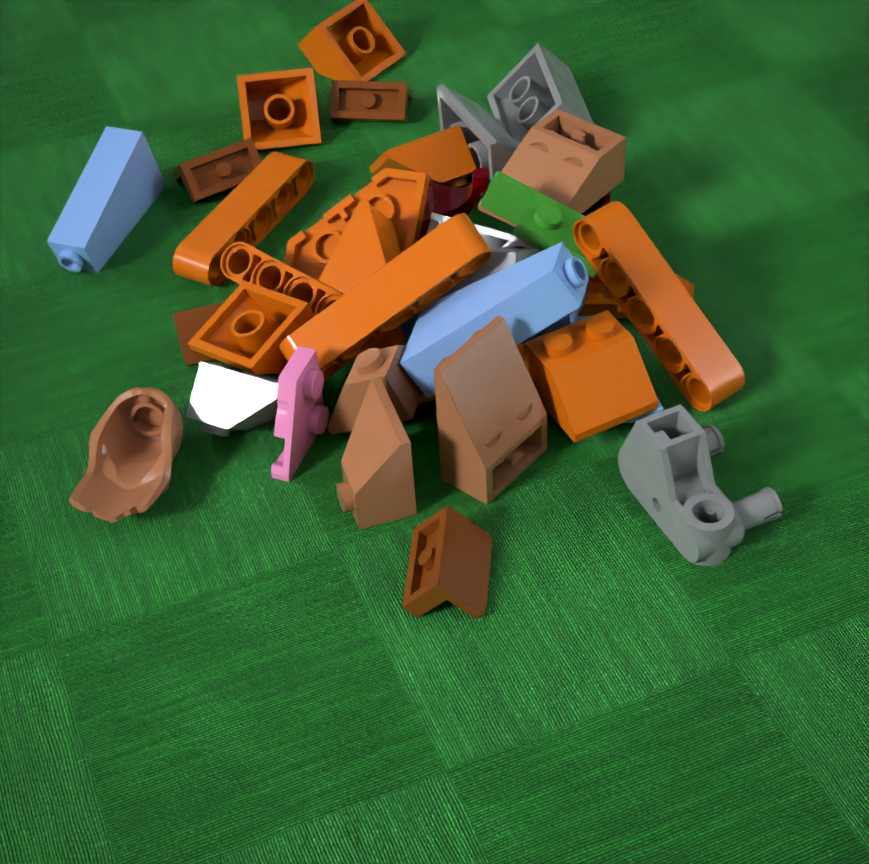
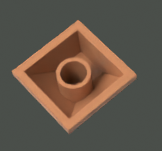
[327,345,423,435]
[336,378,417,530]

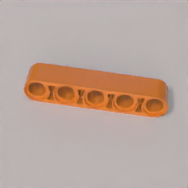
[172,152,314,287]
[573,201,745,412]
[279,213,493,380]
[220,241,405,349]

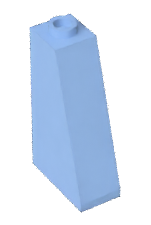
[47,126,166,273]
[399,241,589,398]

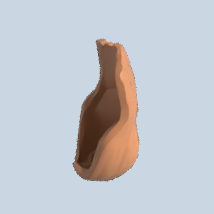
[69,387,183,523]

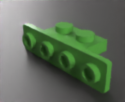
[481,171,596,278]

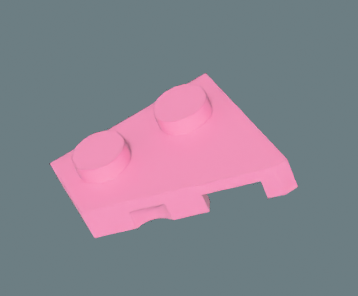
[271,346,329,482]

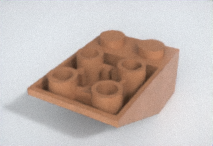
[478,109,626,227]
[434,315,547,505]

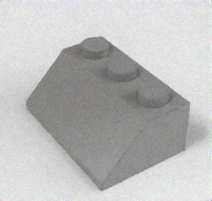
[487,43,594,144]
[436,84,520,198]

